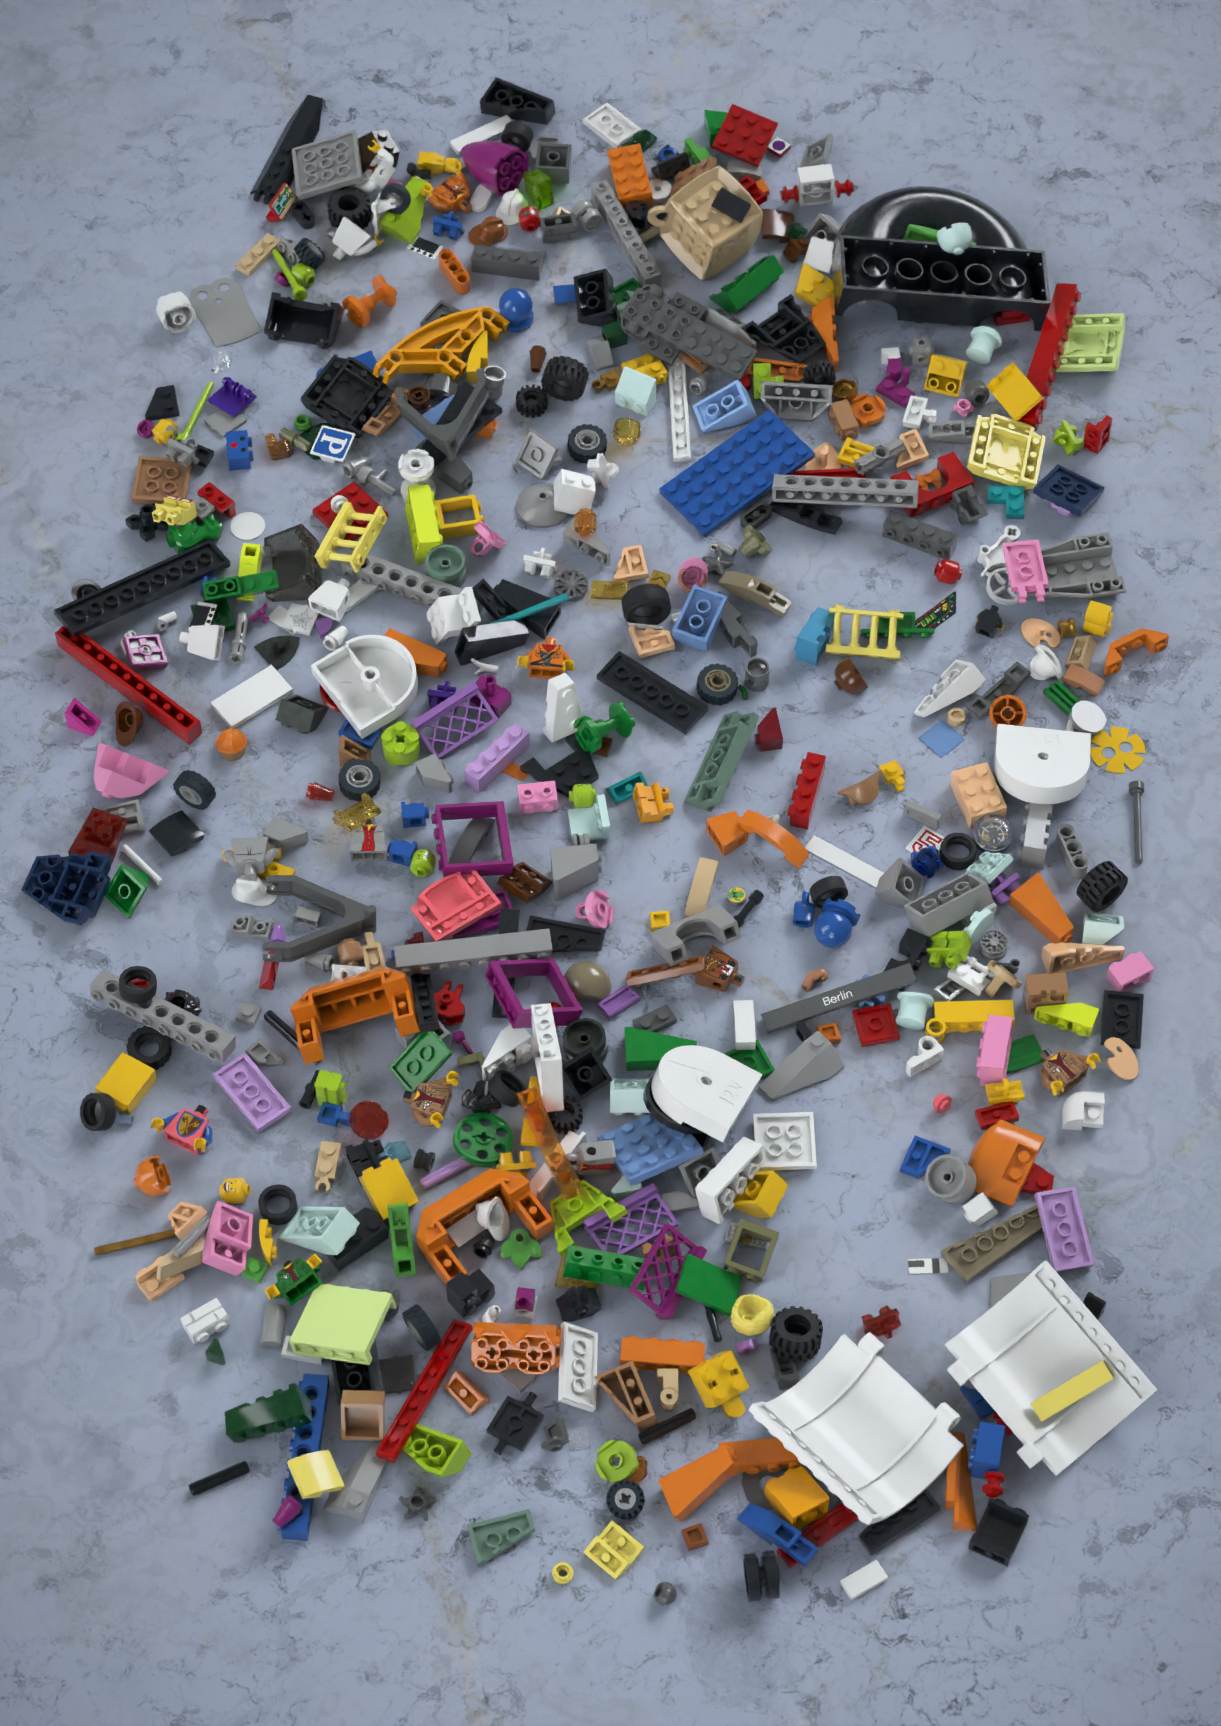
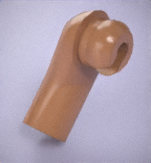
[801,968,828,991]

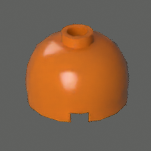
[989,694,1027,728]
[134,1155,171,1197]

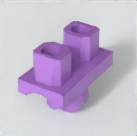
[988,872,1021,906]

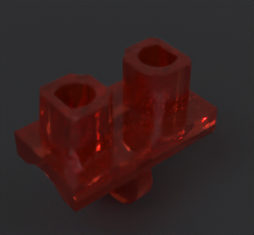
[862,1306,901,1339]

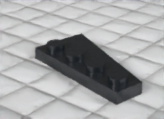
[526,915,606,952]
[859,1489,941,1555]

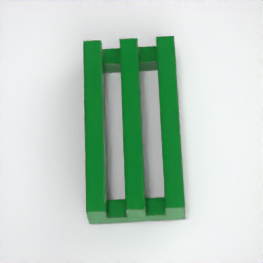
[1043,680,1080,717]

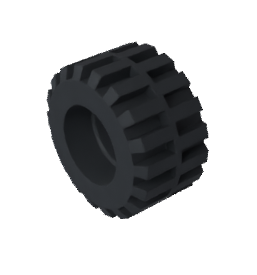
[327,188,371,230]
[541,356,589,401]
[1076,861,1128,912]
[769,1306,823,1363]

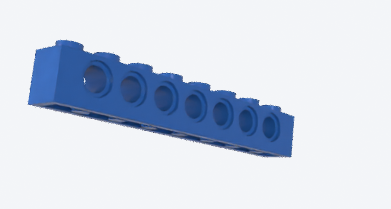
[278,1374,330,1541]

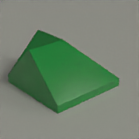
[105,864,148,918]

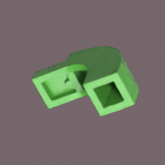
[387,1202,416,1277]

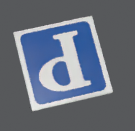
[310,425,356,463]

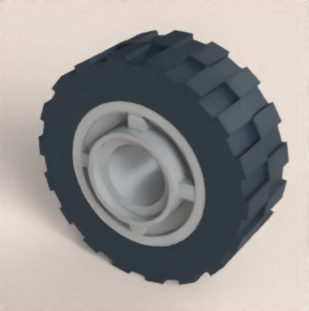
[568,424,607,464]
[339,759,380,802]
[173,770,216,810]
[402,1304,441,1351]

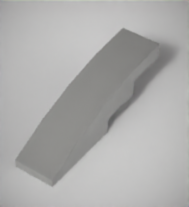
[929,420,975,445]

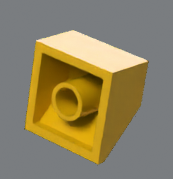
[733,1170,788,1218]

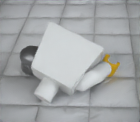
[327,217,384,261]

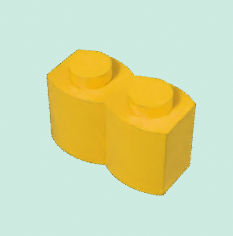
[1083,600,1114,638]

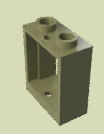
[724,1219,779,1283]

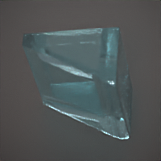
[382,1141,412,1163]

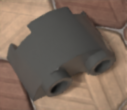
[425,373,460,401]
[949,485,988,525]

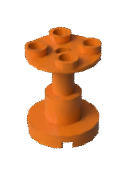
[342,275,397,328]

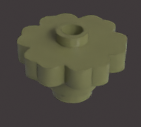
[739,524,772,558]

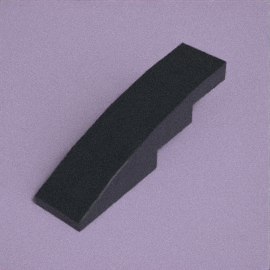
[770,501,843,535]

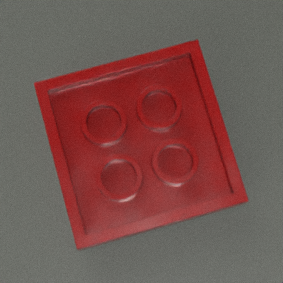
[712,104,778,168]
[312,481,388,541]

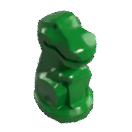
[166,513,222,553]

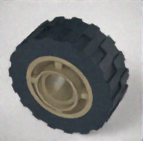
[696,663,738,706]

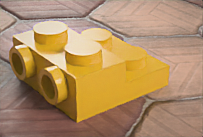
[621,354,668,385]

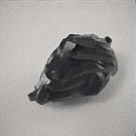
[164,990,202,1016]
[461,1080,502,1113]

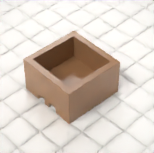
[1023,972,1069,1015]
[340,1390,386,1441]

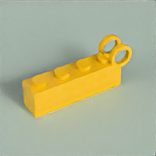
[925,1000,1015,1044]

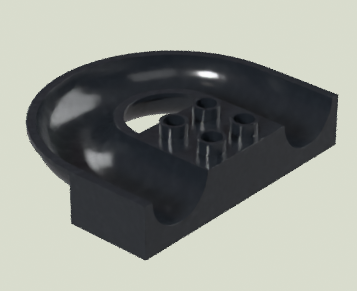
[832,186,1050,331]

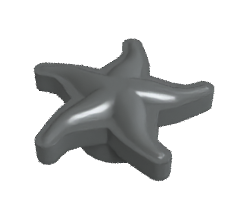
[702,551,734,577]
[399,1486,436,1521]

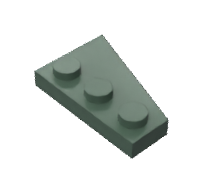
[467,1509,535,1567]

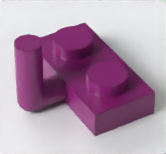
[876,367,915,408]

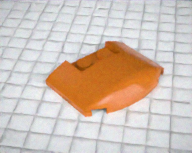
[968,1120,1045,1208]

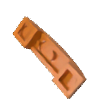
[737,810,809,868]

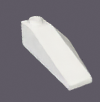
[914,659,986,717]

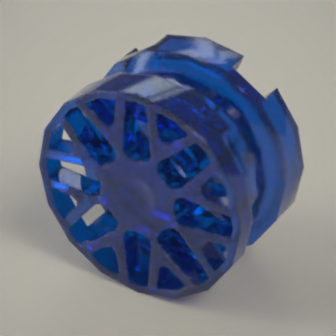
[911,848,942,878]

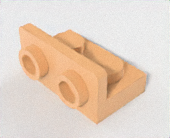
[135,1253,185,1302]

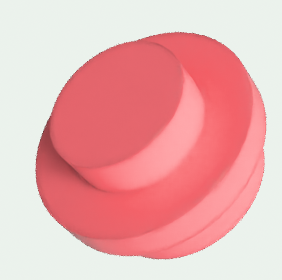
[933,1094,951,1113]

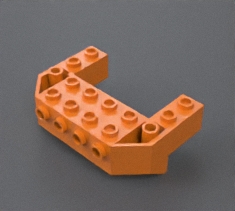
[290,966,420,1065]
[416,1168,554,1286]

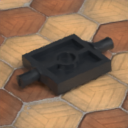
[486,1392,544,1455]

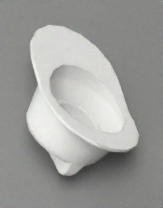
[496,188,528,226]
[232,875,277,907]
[476,1197,510,1241]

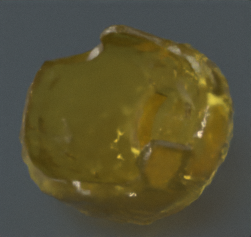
[613,418,641,446]

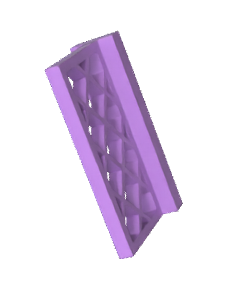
[411,681,499,759]
[583,1183,679,1255]

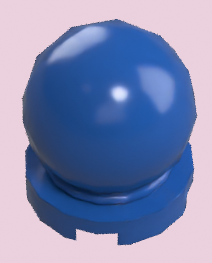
[499,288,534,333]
[814,898,860,948]

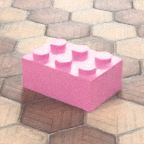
[976,1014,1013,1086]

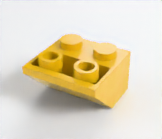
[924,354,968,397]

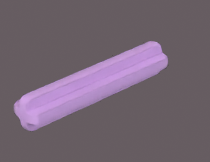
[420,1158,472,1190]

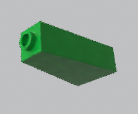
[624,1027,697,1071]

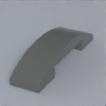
[966,661,1031,719]
[448,818,495,864]

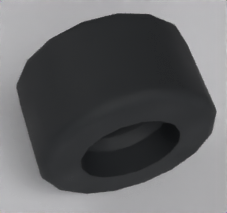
[501,121,533,152]

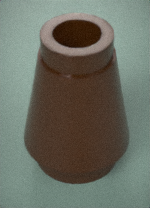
[529,345,547,373]

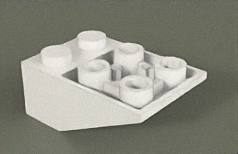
[482,1024,533,1081]

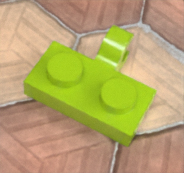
[753,363,784,400]

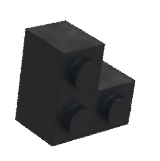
[446,1268,495,1318]

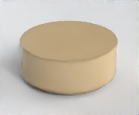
[947,707,966,727]

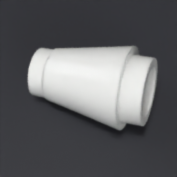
[323,626,349,651]

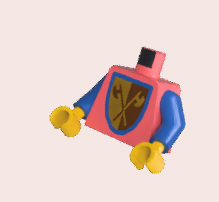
[150,1105,213,1155]

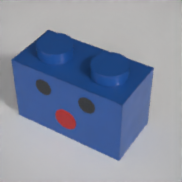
[226,430,254,471]

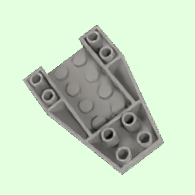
[1014,532,1127,598]

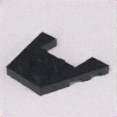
[520,732,599,798]

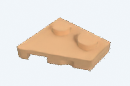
[896,429,930,471]
[614,545,649,583]
[629,626,675,658]
[168,1201,207,1240]

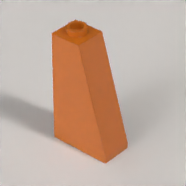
[384,628,449,678]
[1009,872,1074,944]
[658,1445,739,1522]

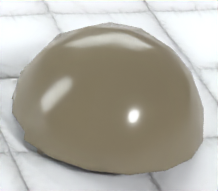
[564,961,612,1003]

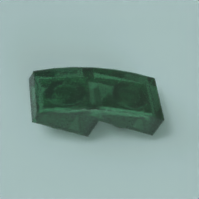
[621,129,657,153]

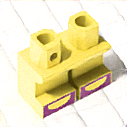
[152,495,197,525]

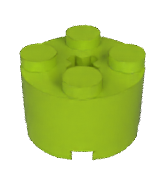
[381,721,420,766]

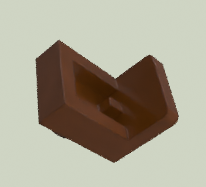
[783,238,809,263]

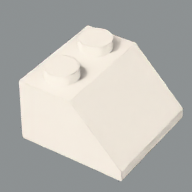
[554,469,595,518]

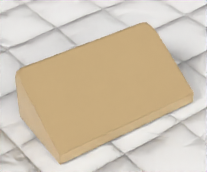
[1065,635,1097,670]

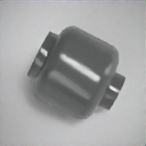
[964,379,990,406]

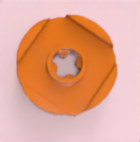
[851,394,885,428]

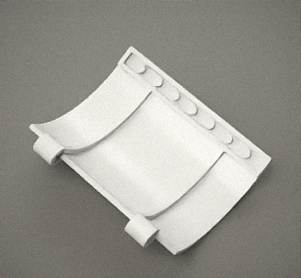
[945,1260,1157,1476]
[749,1332,964,1525]

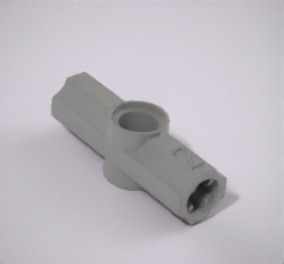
[854,437,905,475]

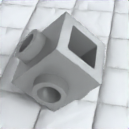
[909,337,934,365]

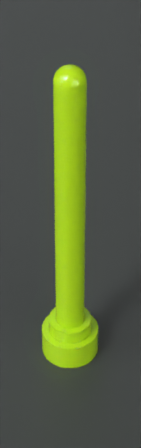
[272,249,307,301]
[175,382,214,443]

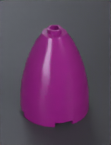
[461,141,529,197]

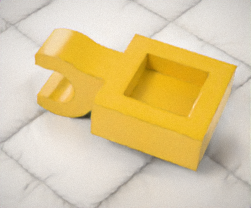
[879,760,905,792]

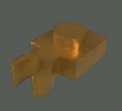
[592,368,621,393]

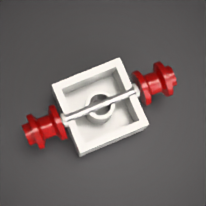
[780,164,854,206]

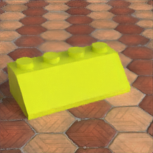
[405,484,443,565]

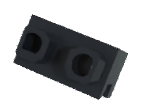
[345,1139,388,1187]

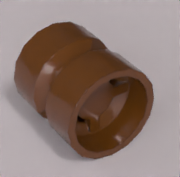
[407,386,431,415]

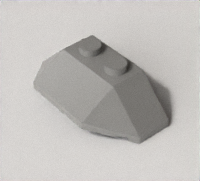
[702,309,757,349]
[761,381,833,421]

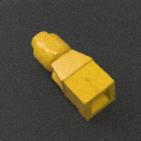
[417,151,463,175]

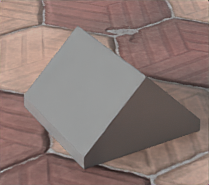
[800,133,833,167]

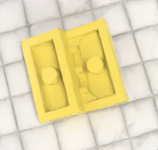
[287,1450,345,1499]
[583,1520,645,1580]

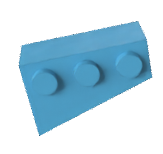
[794,607,835,666]

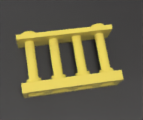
[315,502,387,572]
[826,605,904,660]

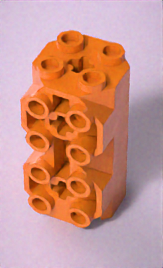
[471,1322,561,1375]

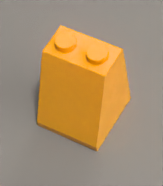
[764,1465,830,1530]

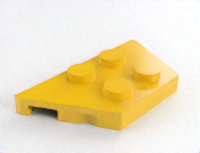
[795,263,835,308]

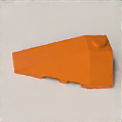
[808,296,839,372]

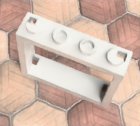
[531,1003,564,1112]

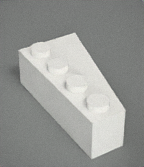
[695,1137,766,1225]

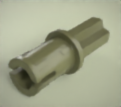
[279,428,311,452]

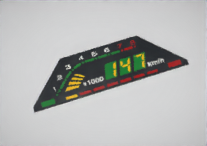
[915,591,956,628]

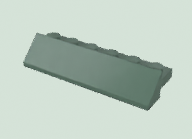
[684,711,759,812]

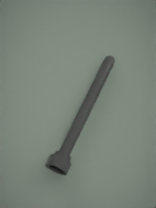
[1129,781,1144,864]

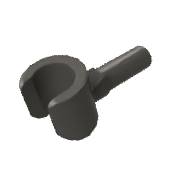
[994,959,1020,974]

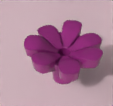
[249,602,270,623]

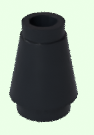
[473,1229,495,1258]

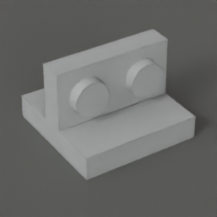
[515,430,564,480]

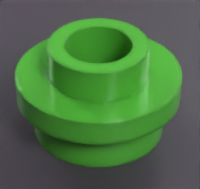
[294,414,312,431]

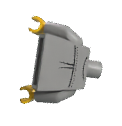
[222,837,281,881]

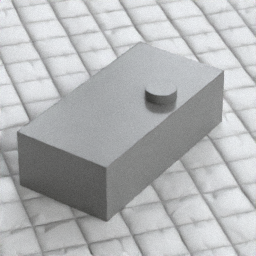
[904,871,994,937]

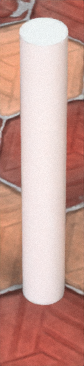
[121,844,163,886]

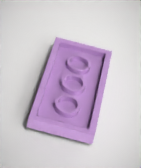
[213,1053,291,1133]
[1034,1186,1095,1273]

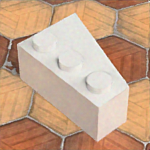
[543,673,582,743]

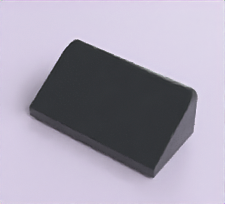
[711,188,751,223]

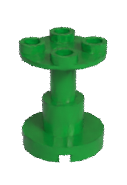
[574,701,635,753]

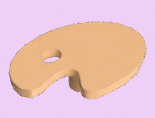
[1021,618,1060,649]
[1104,1037,1139,1080]

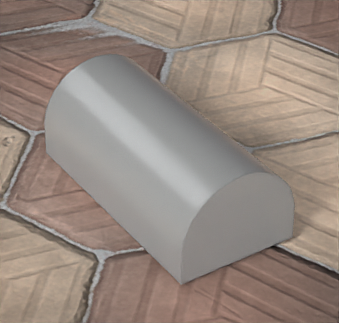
[260,1303,286,1348]

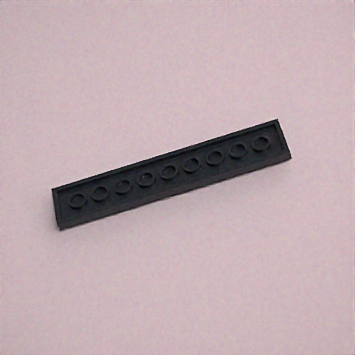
[54,539,230,638]

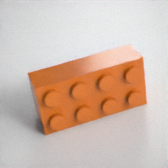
[607,143,654,212]

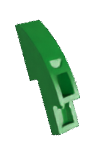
[203,570,280,601]

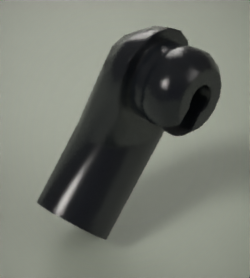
[406,162,431,179]

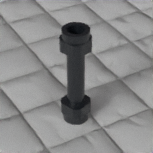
[733,890,764,928]

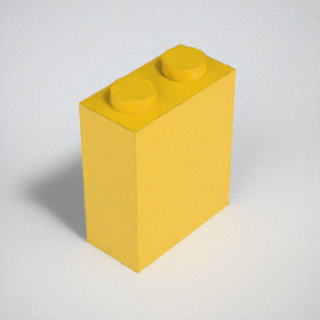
[95,1052,157,1115]
[359,1157,419,1221]

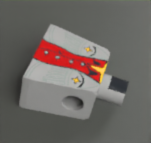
[350,818,387,861]
[566,1140,616,1176]

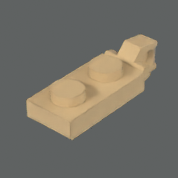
[361,931,385,971]

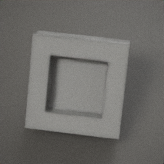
[236,1002,262,1027]

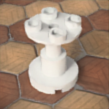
[398,449,436,502]

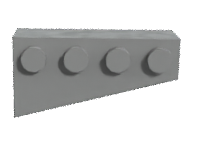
[1018,802,1053,870]

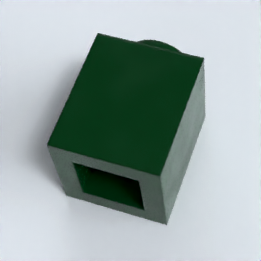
[601,320,629,349]

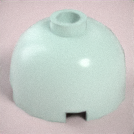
[936,223,972,255]

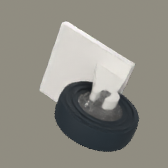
[371,183,411,234]

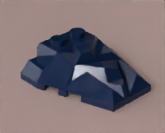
[21,852,111,926]

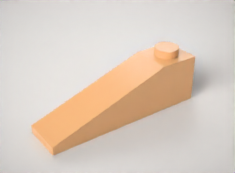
[1041,942,1125,973]

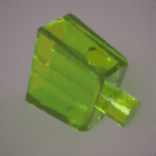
[523,169,554,211]

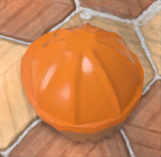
[216,728,248,761]

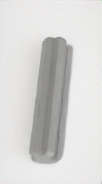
[172,1214,211,1258]

